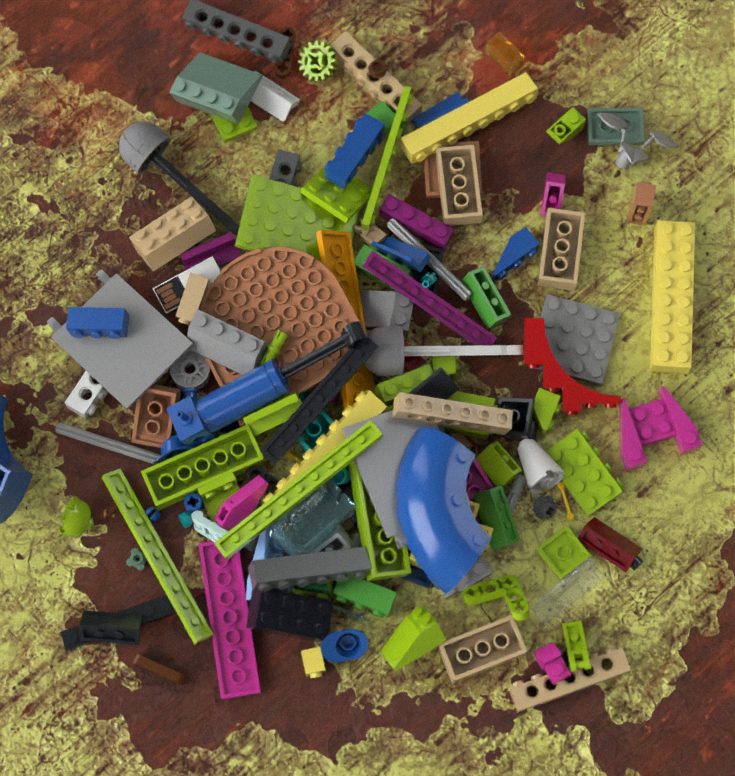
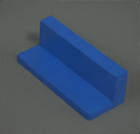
[412,92,470,129]
[371,236,431,273]

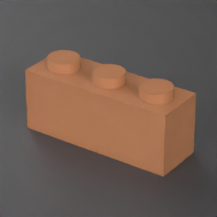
[626,181,656,226]

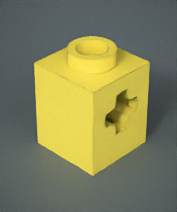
[301,647,326,679]

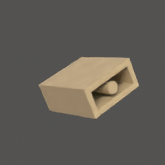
[176,273,210,326]

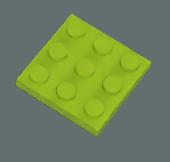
[300,167,373,223]

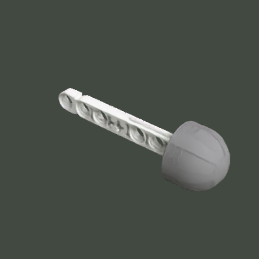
[364,326,524,376]

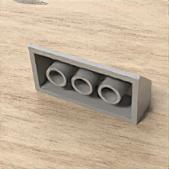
[187,309,268,375]

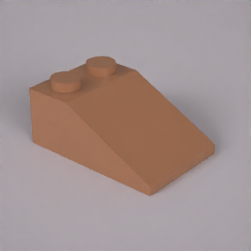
[131,384,181,448]

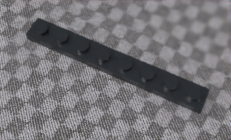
[261,335,379,464]

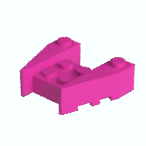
[619,386,702,472]

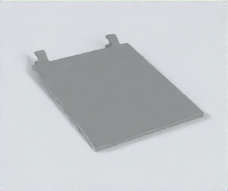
[47,269,194,410]
[341,410,472,549]

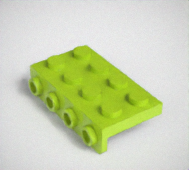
[545,429,624,517]

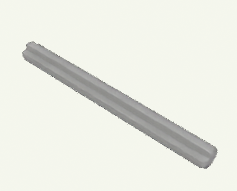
[387,218,472,300]
[55,423,161,464]

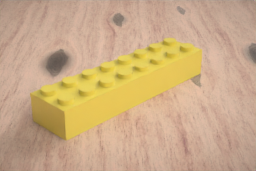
[650,220,695,374]

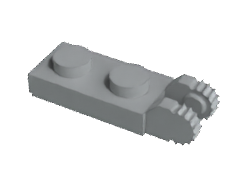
[443,556,493,599]

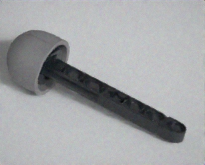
[119,122,239,237]

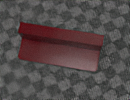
[578,517,642,572]

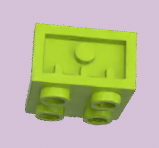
[197,472,240,525]

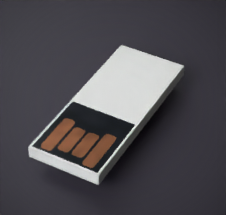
[152,256,220,314]

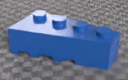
[324,113,385,189]

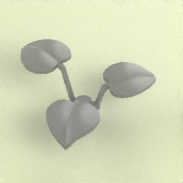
[596,113,679,169]

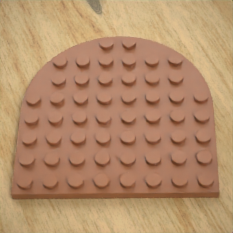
[200,247,368,427]

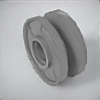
[170,349,211,390]

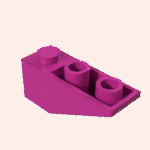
[214,475,269,530]

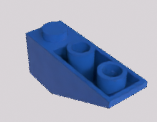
[492,227,539,282]

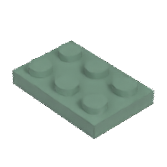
[587,108,645,145]

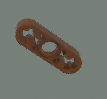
[275,27,296,79]
[130,653,186,686]

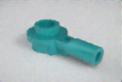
[420,272,438,289]

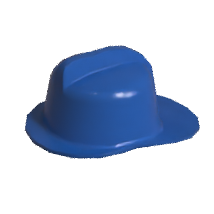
[152,435,195,466]
[321,629,368,662]

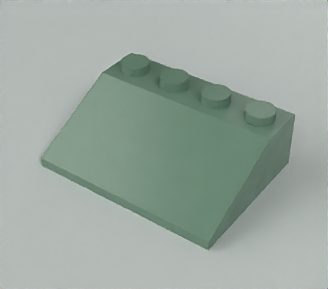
[169,53,263,124]

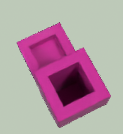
[533,642,571,685]

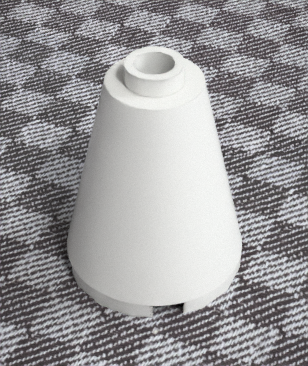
[517,438,565,494]

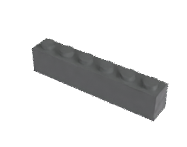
[248,547,372,592]

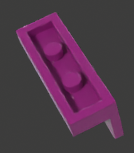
[180,232,241,270]

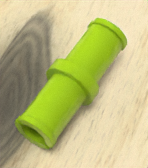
[259,330,289,365]

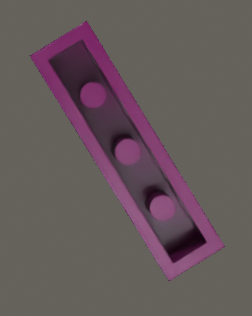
[379,193,454,251]

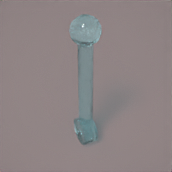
[332,605,364,622]

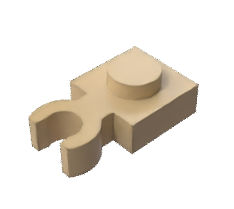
[353,218,387,247]

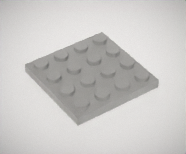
[535,294,620,386]

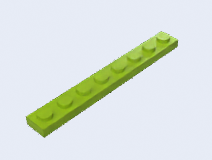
[362,85,414,231]

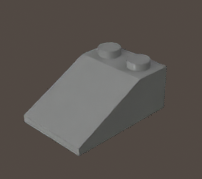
[360,291,414,337]

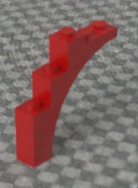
[524,318,621,415]

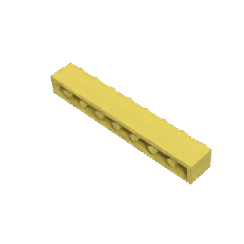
[400,72,538,164]
[263,391,387,523]

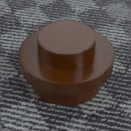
[368,60,387,78]

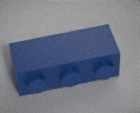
[66,307,130,339]

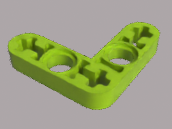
[462,575,530,621]

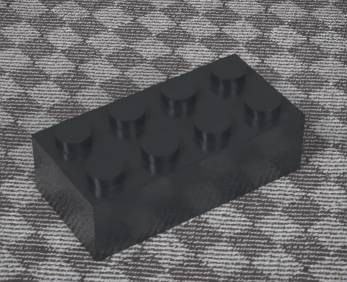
[246,589,333,643]

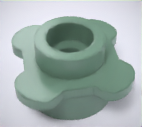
[126,548,147,571]

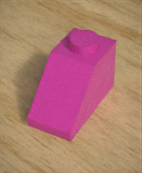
[541,172,566,216]

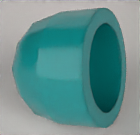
[178,511,194,529]

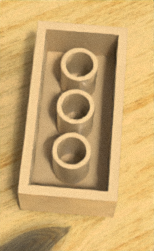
[436,145,483,226]
[129,197,216,272]
[537,208,585,291]
[437,615,527,684]

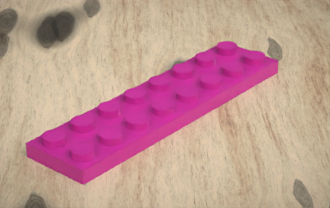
[198,541,261,700]

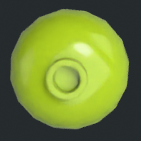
[58,496,93,537]

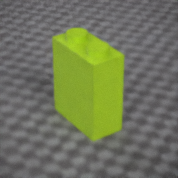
[444,391,498,440]

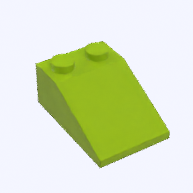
[380,606,447,672]

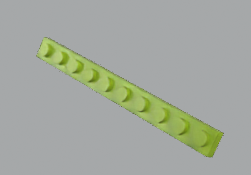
[214,420,384,560]
[102,469,213,645]

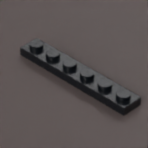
[60,595,177,651]

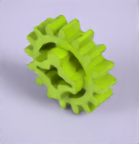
[298,41,338,82]

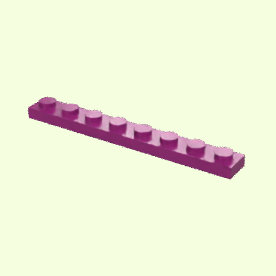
[362,250,497,345]

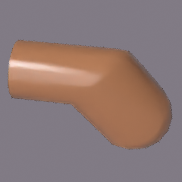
[447,433,473,450]

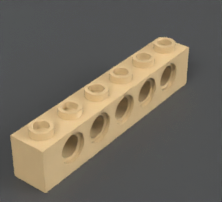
[330,31,422,126]
[393,392,513,435]
[509,646,631,713]

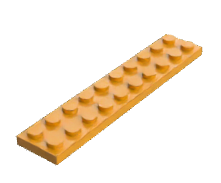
[316,230,376,409]

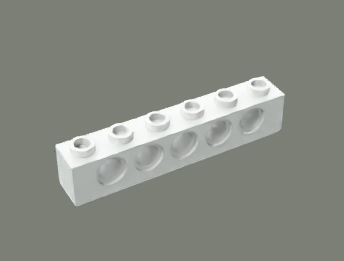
[65,371,107,419]

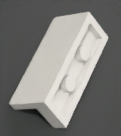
[251,71,300,122]

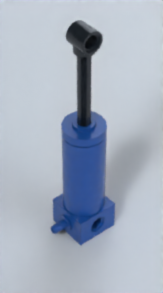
[166,321,368,447]

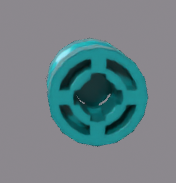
[329,466,351,485]

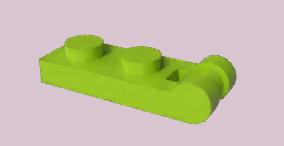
[562,620,591,672]

